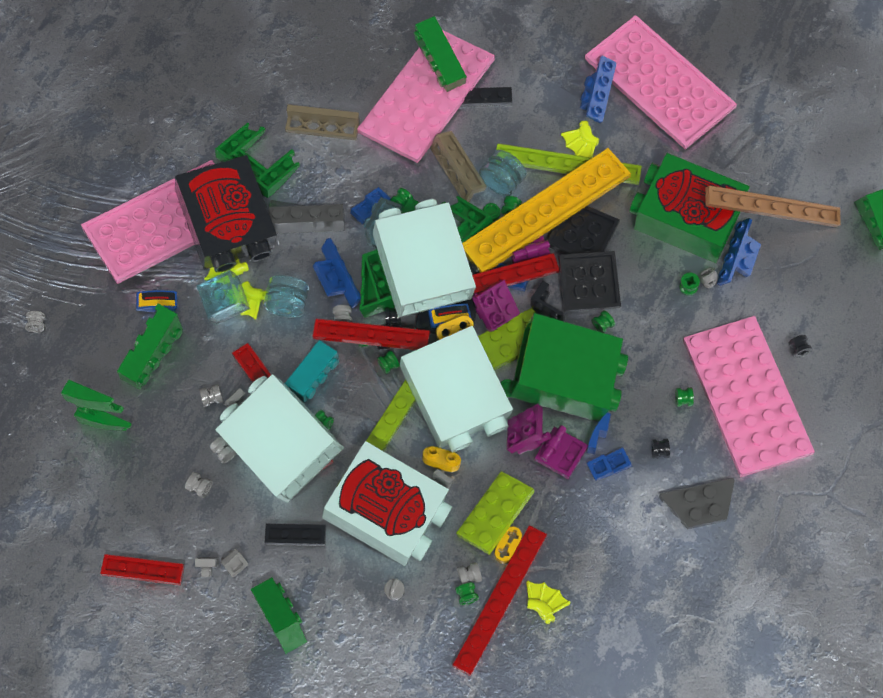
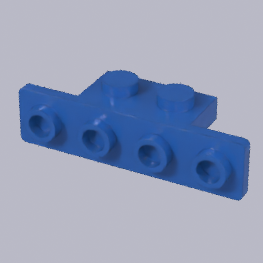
[580,56,616,123]
[717,218,761,286]
[313,238,361,308]

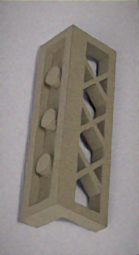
[285,104,360,140]
[430,131,487,202]

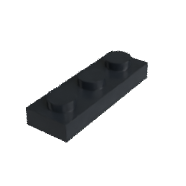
[460,87,512,107]
[264,523,326,546]

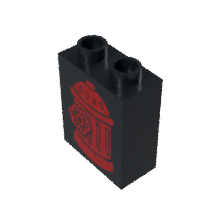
[175,155,277,272]

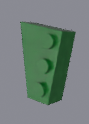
[854,189,883,250]
[360,250,395,318]
[251,577,307,654]

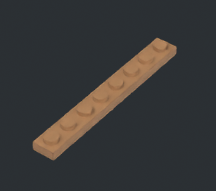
[706,186,841,227]

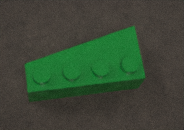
[414,16,467,92]
[117,303,183,389]

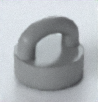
[698,267,718,288]
[384,579,405,600]

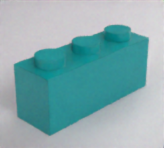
[285,340,339,403]

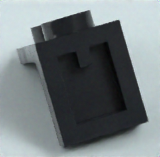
[530,281,566,321]

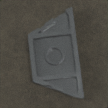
[659,478,735,529]

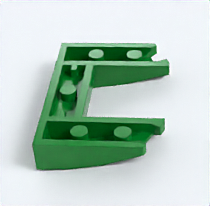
[215,123,300,199]
[441,196,493,243]
[61,379,132,431]

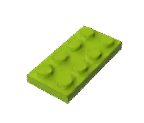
[478,308,535,371]
[456,471,535,555]

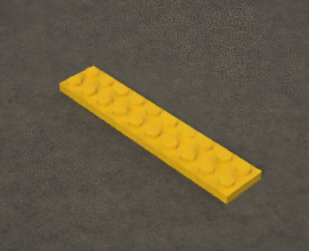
[462,148,631,273]

